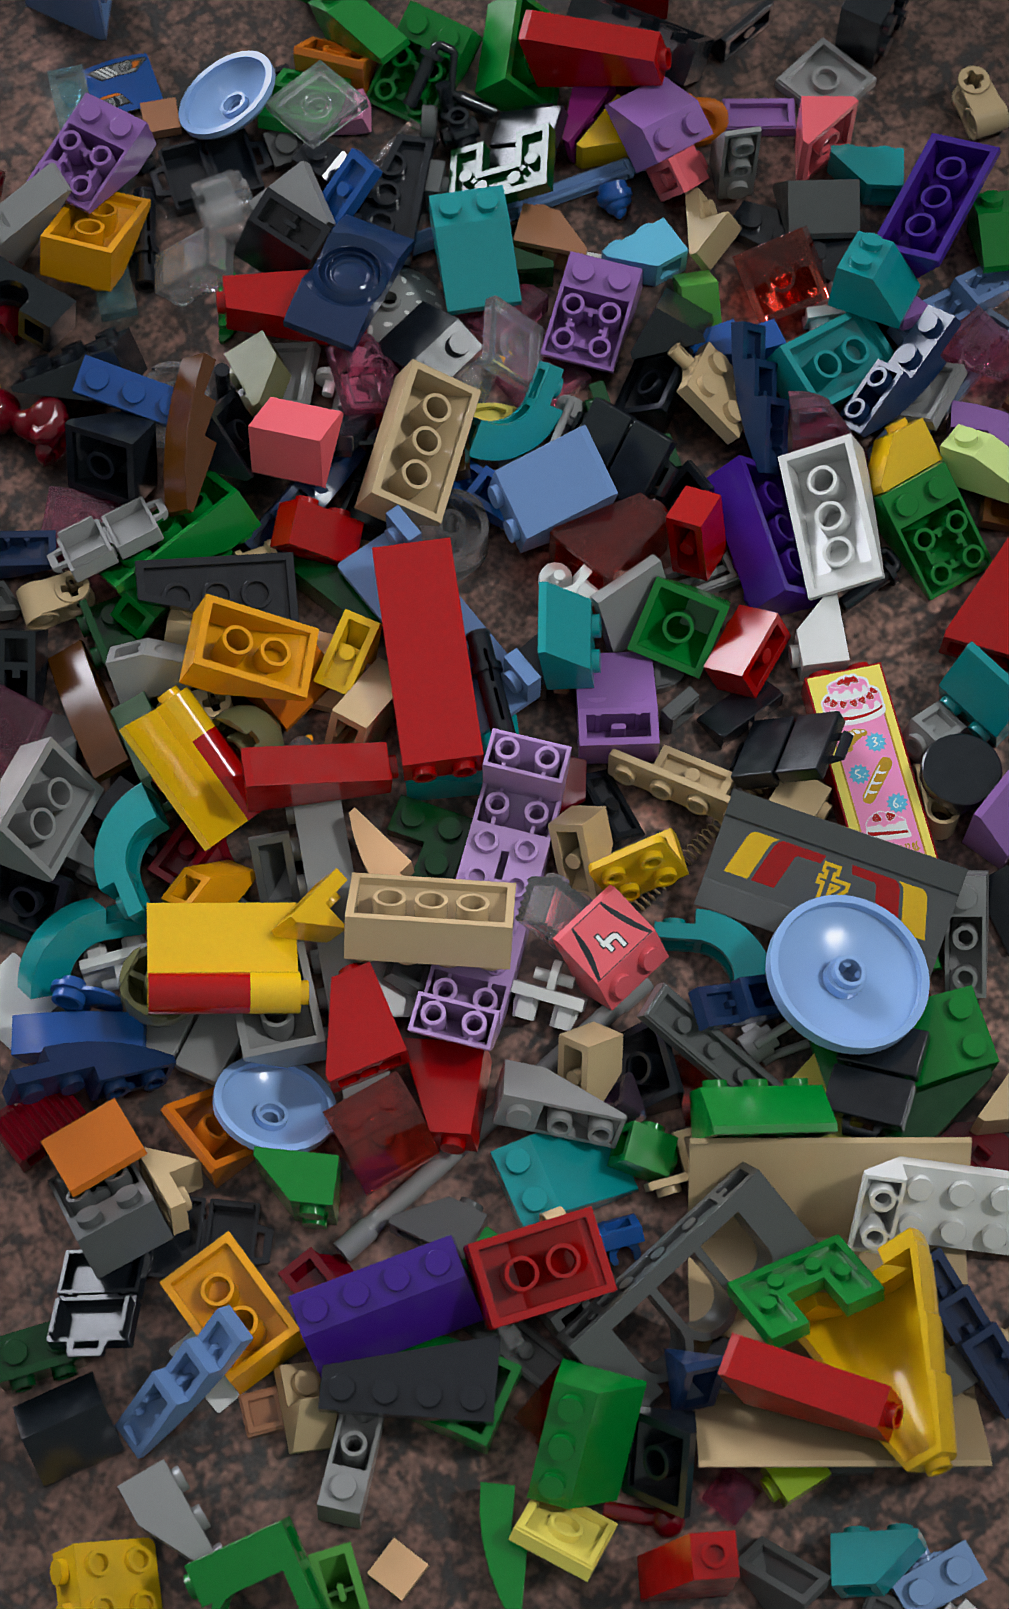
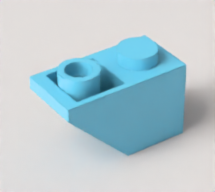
[601,217,688,287]

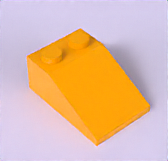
[40,191,151,292]
[179,594,319,701]
[159,1231,306,1395]

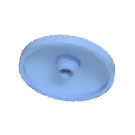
[765,895,930,1054]

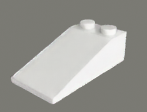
[778,433,885,601]

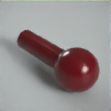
[603,1502,686,1538]

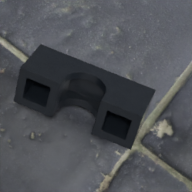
[0,256,77,353]

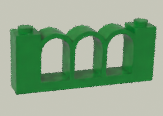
[184,1516,330,1609]

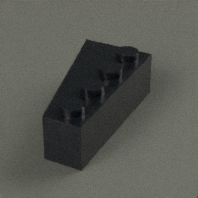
[566,0,715,86]

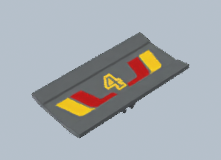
[694,788,968,978]

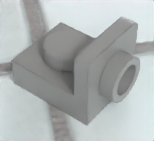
[902,701,967,765]

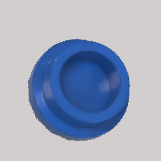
[596,179,633,219]

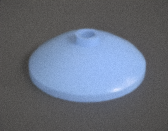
[179,51,276,139]
[212,1059,337,1152]

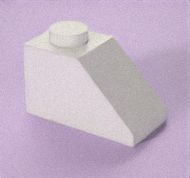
[788,593,850,682]

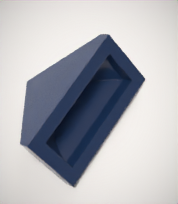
[664,1348,724,1411]

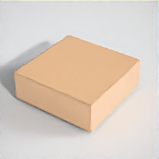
[367,1538,429,1602]

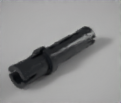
[131,186,161,293]
[466,628,516,733]

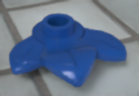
[50,975,123,1012]

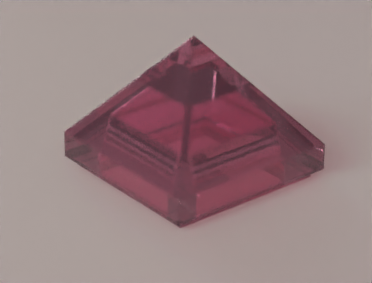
[701,1468,762,1526]

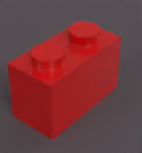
[665,486,727,581]
[270,495,364,566]
[703,604,791,698]

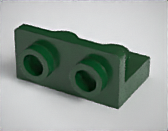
[76,595,143,681]
[0,1321,88,1394]

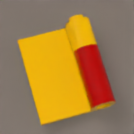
[119,685,263,851]
[147,903,309,1015]

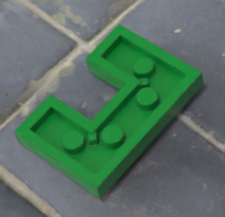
[727,1234,885,1348]

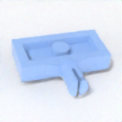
[891,1540,988,1609]

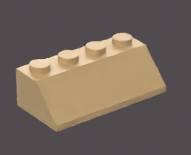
[354,359,481,526]
[344,872,516,971]

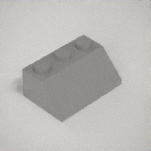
[0,737,104,882]
[234,940,327,1068]

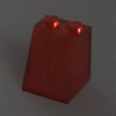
[549,493,668,590]

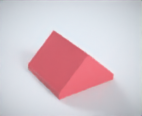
[794,96,859,180]
[248,397,344,488]

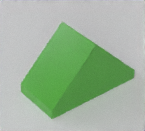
[672,270,722,326]
[308,1541,370,1609]

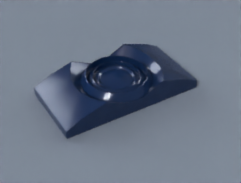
[283,214,415,353]

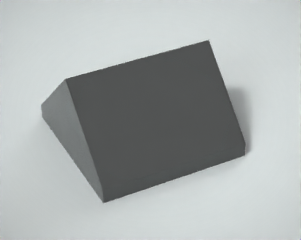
[773,179,860,240]

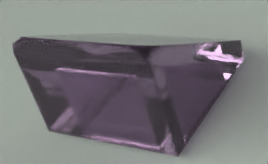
[604,1072,646,1124]

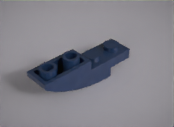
[834,305,962,437]
[242,446,367,553]
[1,1041,176,1106]

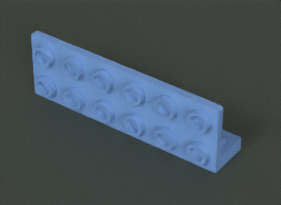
[338,505,541,737]

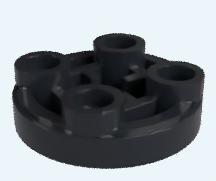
[919,734,1002,815]

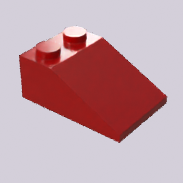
[462,1206,618,1331]

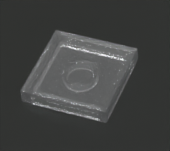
[266,60,369,149]
[481,295,544,394]

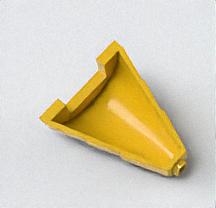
[794,1227,957,1477]

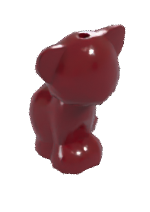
[0,388,69,467]

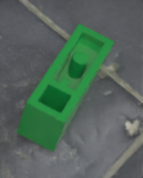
[308,0,410,65]

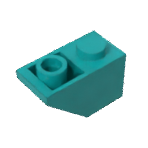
[827,144,904,206]
[830,1523,927,1598]

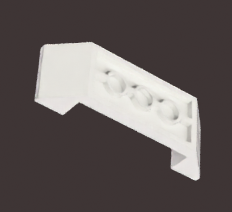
[847,1156,1009,1255]

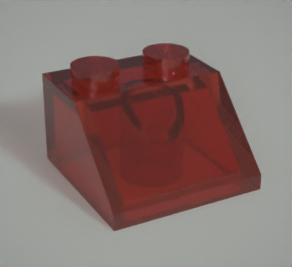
[732,225,830,324]
[323,1070,440,1196]

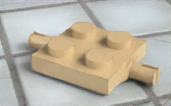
[667,342,745,444]

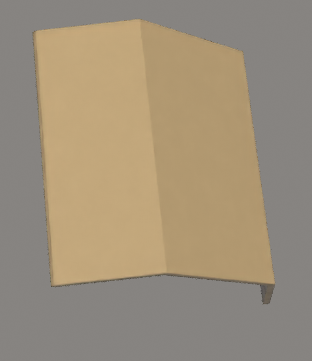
[687,1137,992,1468]

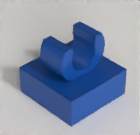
[597,1213,645,1266]

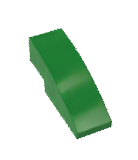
[480,1482,527,1609]

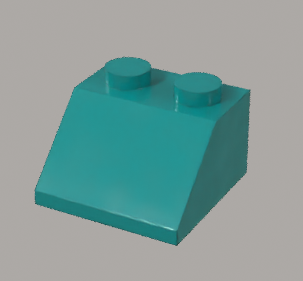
[827,231,921,329]
[538,582,602,690]
[939,641,1009,747]

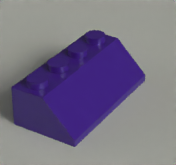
[877,133,1001,278]
[707,455,823,616]
[288,1235,484,1377]

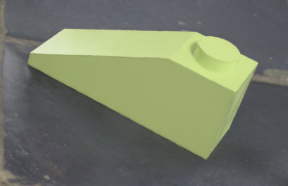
[940,424,1009,503]

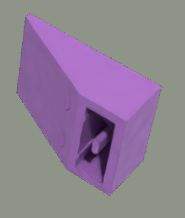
[27,92,157,214]
[540,251,643,374]
[575,652,660,764]

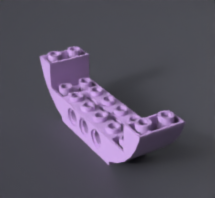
[408,728,572,1051]

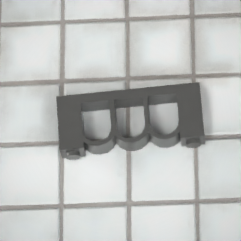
[555,1162,818,1408]

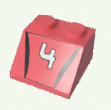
[552,885,669,1011]

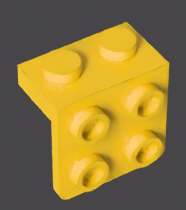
[588,828,689,902]
[50,1537,163,1609]

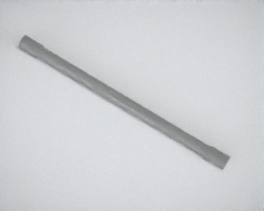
[333,977,654,1263]

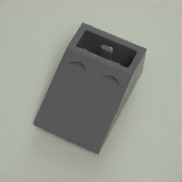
[47,1162,174,1279]

